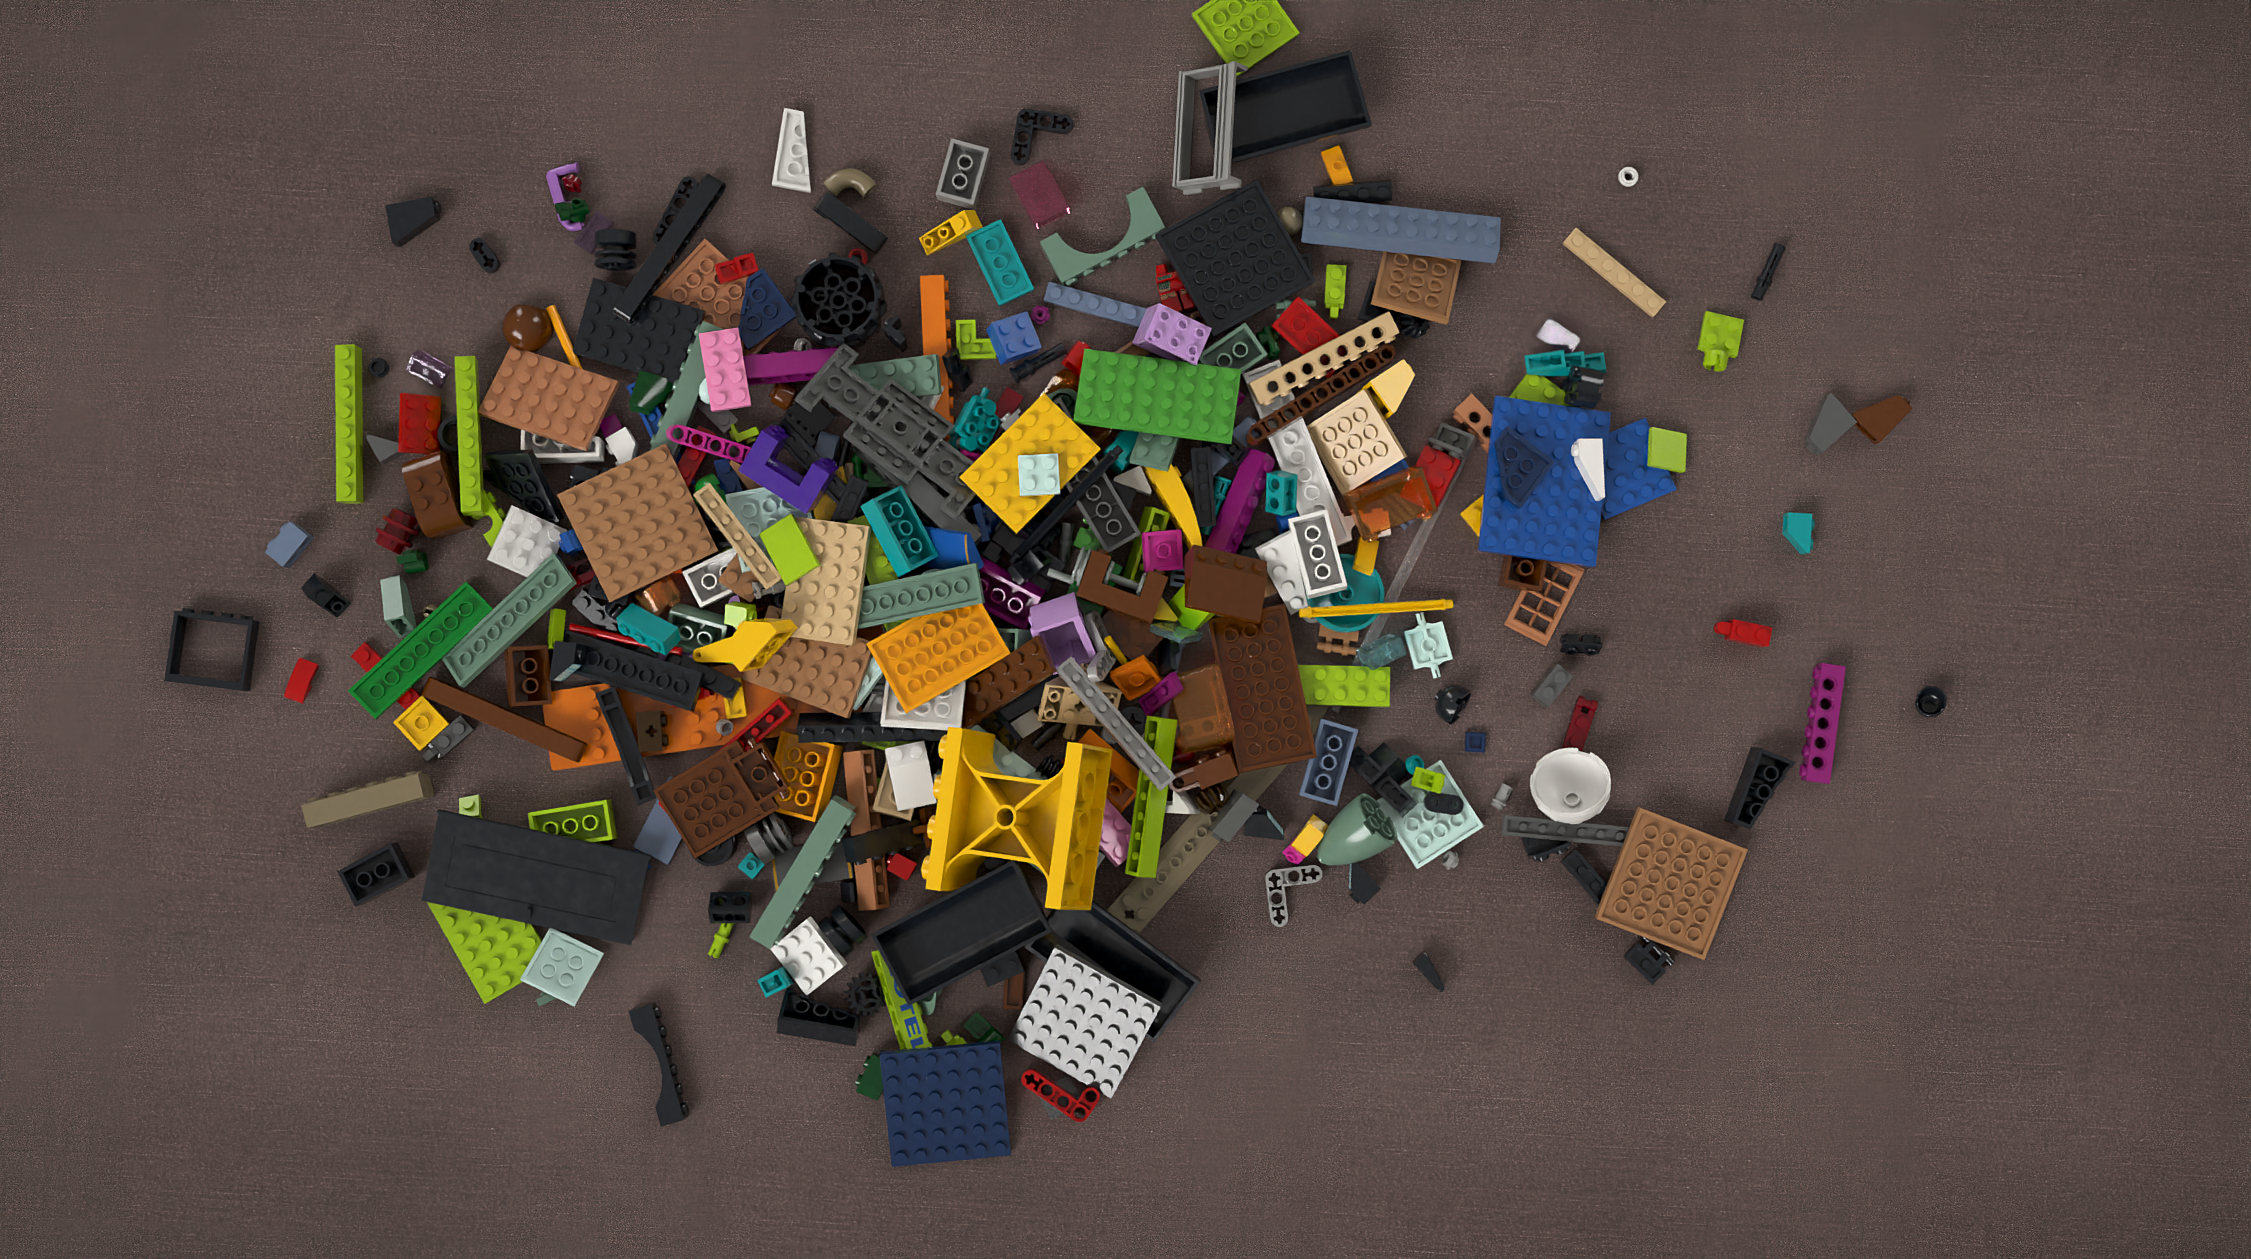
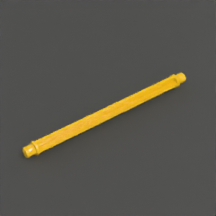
[1299,599,1453,618]

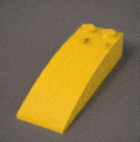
[1139,464,1202,550]

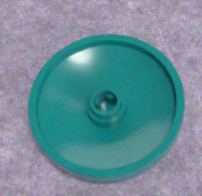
[1306,554,1384,633]

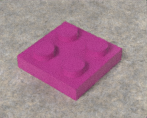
[1142,529,1183,572]

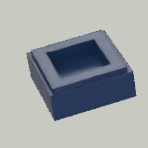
[1464,732,1486,753]

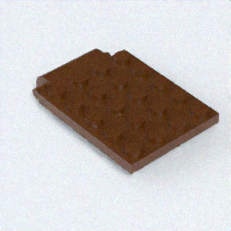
[653,738,790,858]

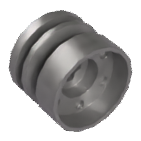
[744,812,795,864]

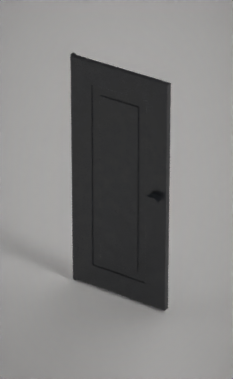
[422,809,652,945]

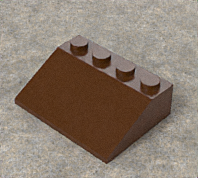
[1184,545,1267,623]

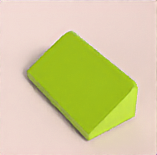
[547,608,566,650]

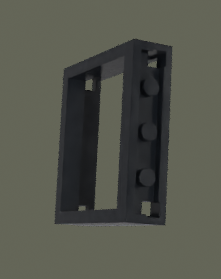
[164,608,260,691]

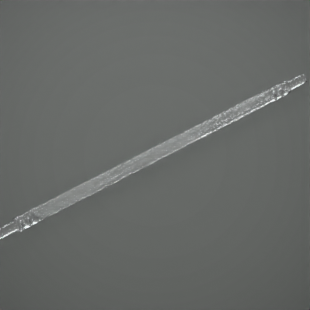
[1331,433,1471,713]

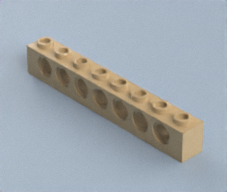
[1247,312,1400,406]

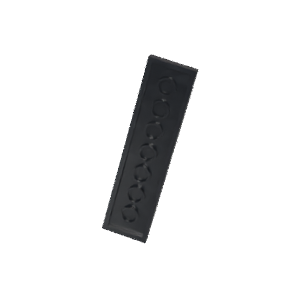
[563,629,706,712]

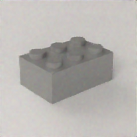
[936,138,990,210]

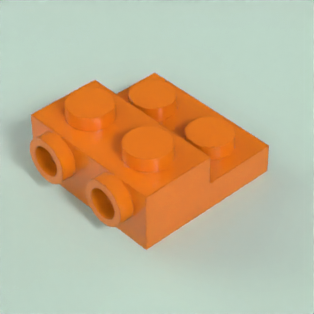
[1109,654,1162,701]

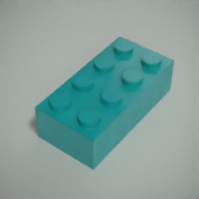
[860,485,939,577]

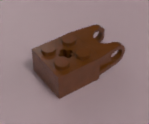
[1169,746,1239,792]

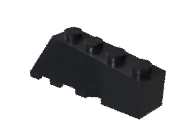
[777,987,860,1046]

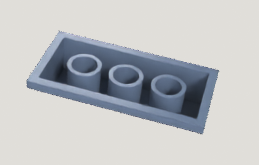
[1299,719,1358,806]

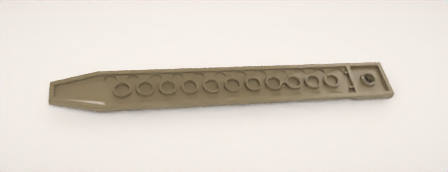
[1107,705,1328,933]

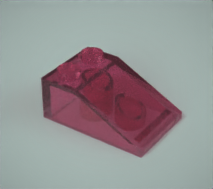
[1009,161,1070,230]

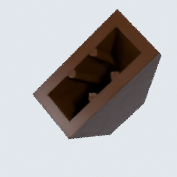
[1851,395,1912,445]

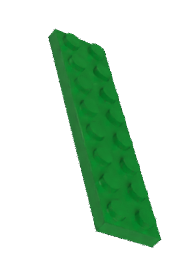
[348,582,493,720]

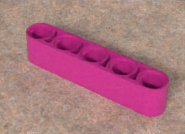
[666,424,751,464]

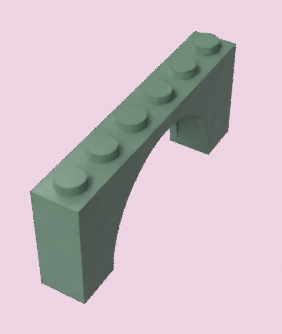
[1040,187,1165,286]

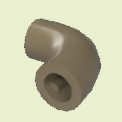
[822,168,877,198]

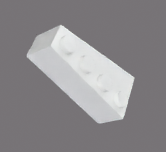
[520,430,605,464]

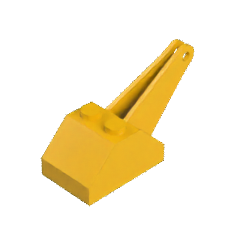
[692,618,798,672]

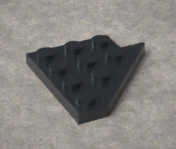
[483,449,564,522]

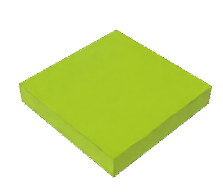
[1647,427,1687,473]

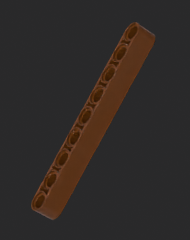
[1246,344,1396,446]
[421,676,588,763]

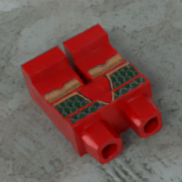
[1155,264,1196,313]

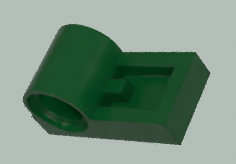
[396,549,429,574]
[963,1011,1006,1044]

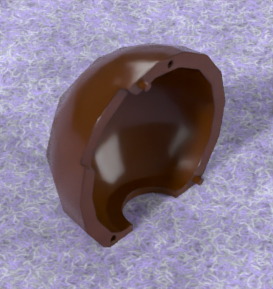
[502,305,552,352]

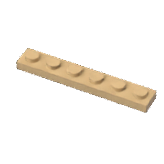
[1562,228,1666,318]
[693,483,782,591]

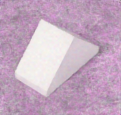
[1114,466,1152,496]

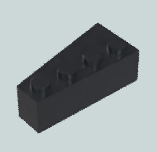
[1724,747,1796,829]

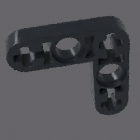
[1011,109,1073,166]

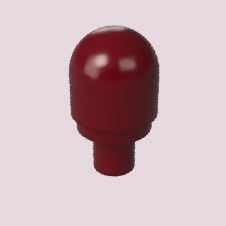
[1172,746,1195,763]

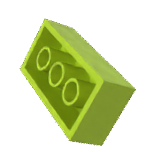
[528,799,617,842]

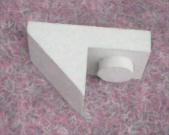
[1165,791,1200,814]

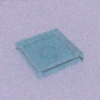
[1149,621,1203,644]

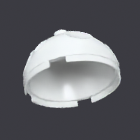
[1530,748,1611,824]

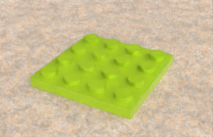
[1192,0,1300,78]

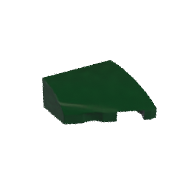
[629,371,674,415]

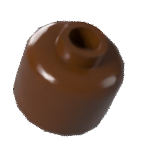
[769,382,797,410]

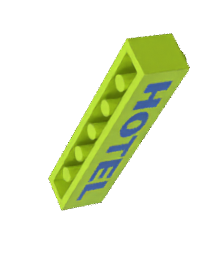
[871,950,933,1050]

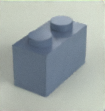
[265,521,314,568]

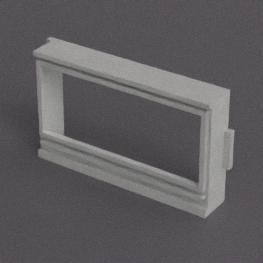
[1172,61,1248,195]

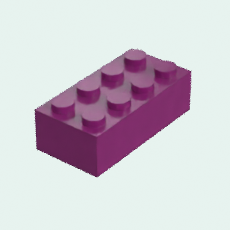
[979,556,1046,630]

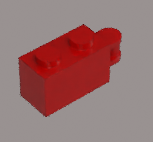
[1713,619,1773,648]

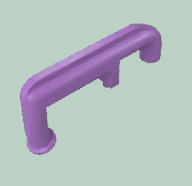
[546,162,585,231]

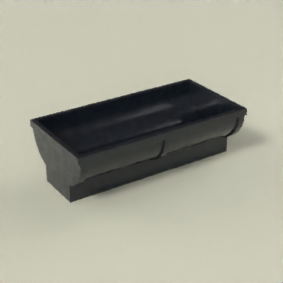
[1199,50,1372,164]
[871,860,1052,1006]
[1025,900,1201,1043]

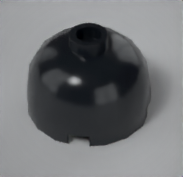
[1434,685,1471,725]

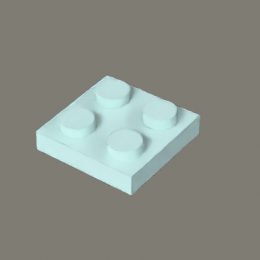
[1018,454,1060,496]

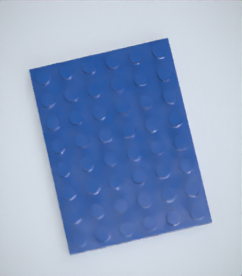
[1478,396,1611,567]

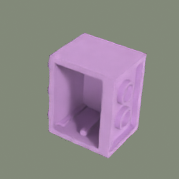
[1132,303,1212,365]
[1028,592,1097,675]

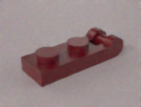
[1562,695,1598,752]

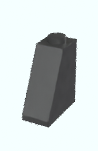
[1804,393,1857,455]
[1208,790,1259,842]

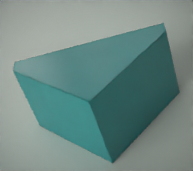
[757,966,794,998]

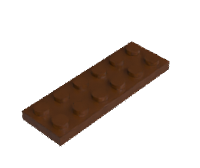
[962,636,1057,729]

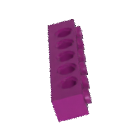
[1799,663,1846,784]

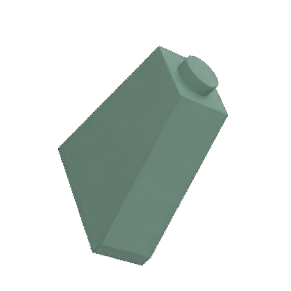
[380,575,417,638]

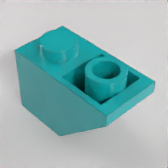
[1782,512,1815,555]

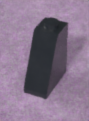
[385,196,442,247]

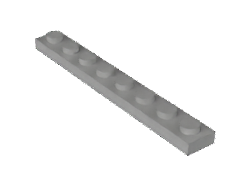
[1056,657,1176,791]

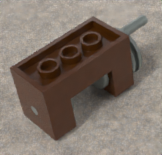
[1047,546,1168,624]

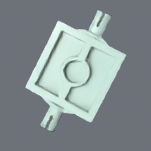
[1404,612,1453,679]

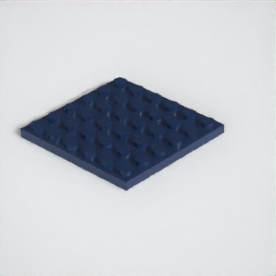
[879,1040,1011,1167]

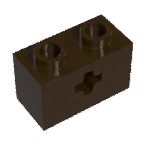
[636,711,669,752]

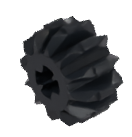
[1397,313,1430,339]

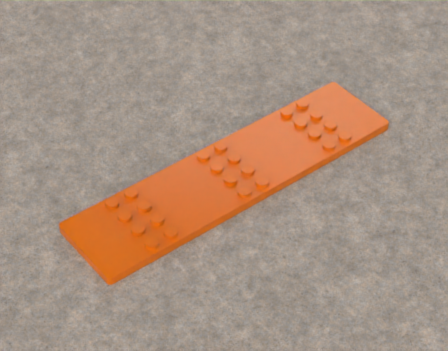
[542,664,863,770]

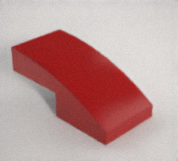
[714,253,759,285]
[284,658,319,704]

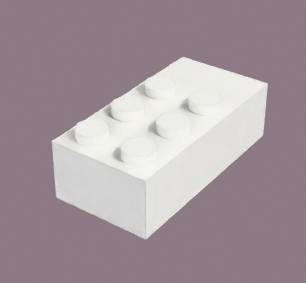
[1288,509,1347,599]

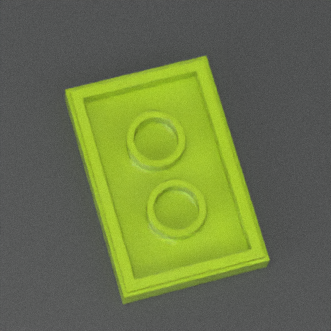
[759,514,821,586]

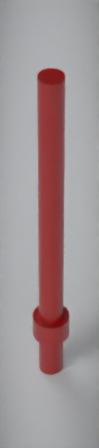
[569,623,683,656]

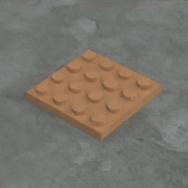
[1371,251,1462,325]

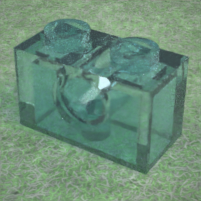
[1357,634,1407,670]

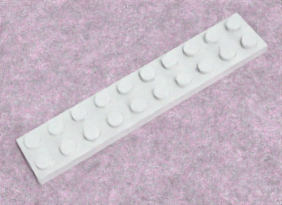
[1243,360,1352,546]

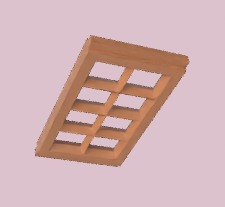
[1504,561,1585,646]

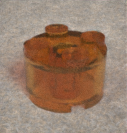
[636,575,682,616]

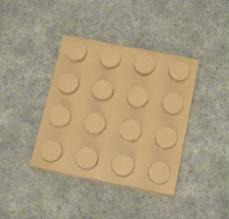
[1306,388,1407,496]

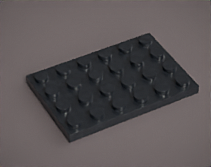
[573,278,706,383]

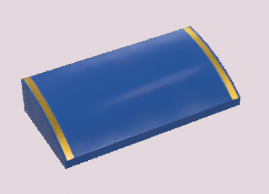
[921,526,984,570]

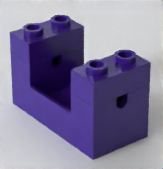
[738,425,839,514]

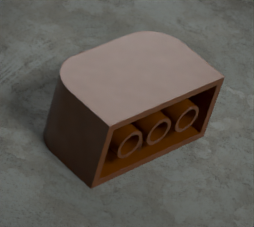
[402,450,473,540]

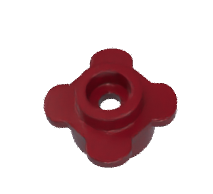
[562,174,582,193]

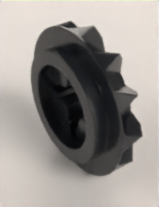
[1120,706,1147,736]

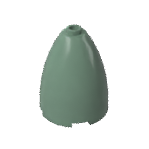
[1317,793,1398,865]

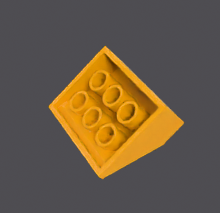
[774,731,843,822]

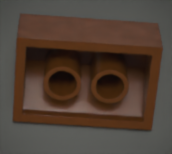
[1498,555,1547,592]
[504,645,552,708]

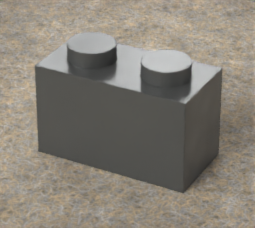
[1530,664,1573,707]

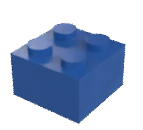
[986,311,1042,365]

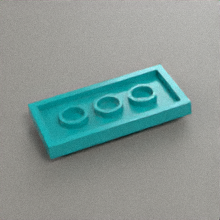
[966,219,1034,307]

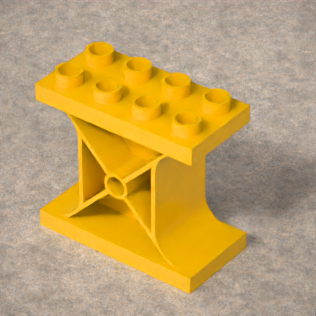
[921,727,1113,910]

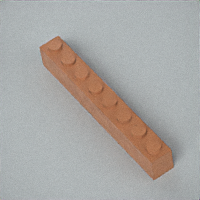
[843,749,890,911]

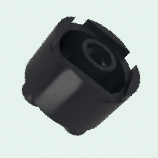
[1562,365,1603,408]

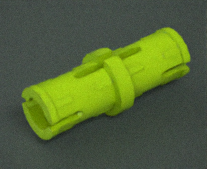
[707,923,735,959]

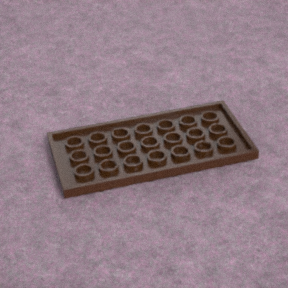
[1208,604,1317,774]

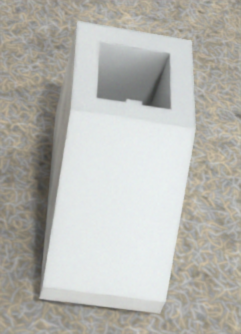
[605,427,639,466]

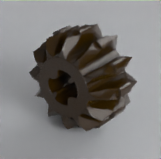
[1194,783,1230,815]

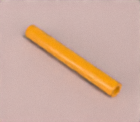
[546,305,583,369]

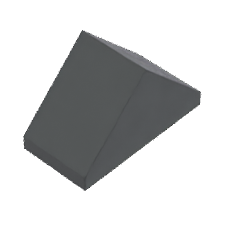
[366,434,405,464]

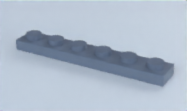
[1044,282,1146,328]

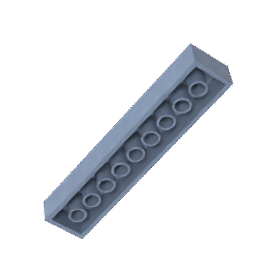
[1301,197,1501,263]

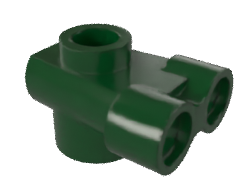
[555,198,589,222]
[1256,326,1281,360]

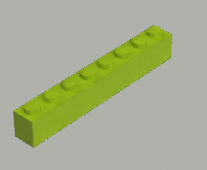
[335,344,364,504]
[455,356,484,516]
[1125,716,1178,878]

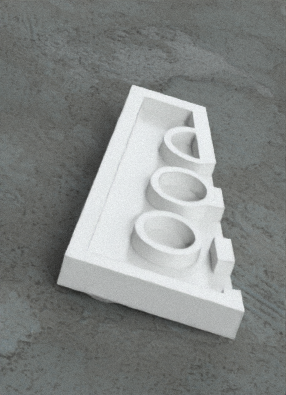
[772,108,811,193]
[1255,530,1308,615]

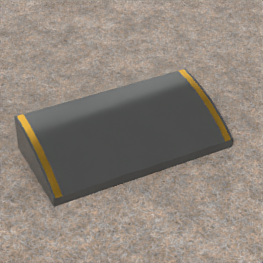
[771,840,855,891]

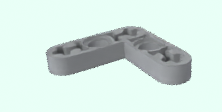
[1084,610,1117,683]
[1265,865,1322,927]

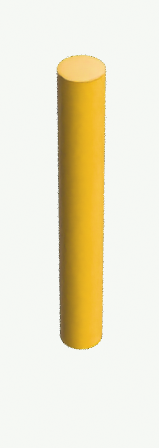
[1104,636,1129,665]

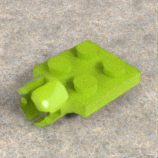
[1697,311,1744,372]

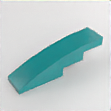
[1524,350,1606,376]

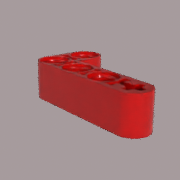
[1021,1068,1101,1122]

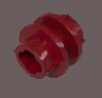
[375,508,420,554]

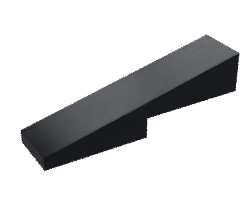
[1349,746,1417,818]

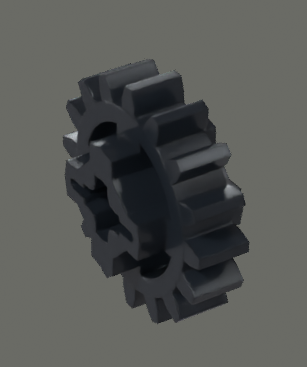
[844,973,885,1016]

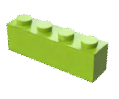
[1122,506,1170,584]

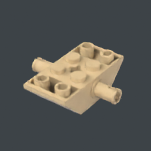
[1037,664,1122,740]

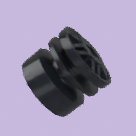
[594,229,637,271]

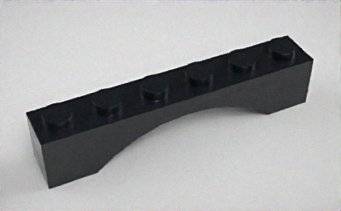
[595,686,657,805]
[629,1002,689,1127]

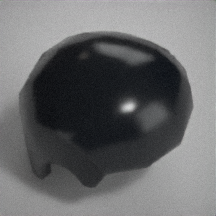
[1915,686,1947,718]

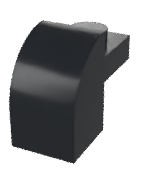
[1007,546,1052,585]

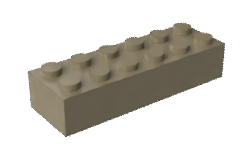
[301,771,435,828]

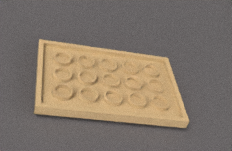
[781,517,872,646]

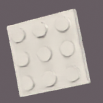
[487,505,567,577]
[771,916,847,995]

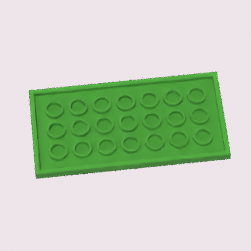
[1073,349,1241,444]

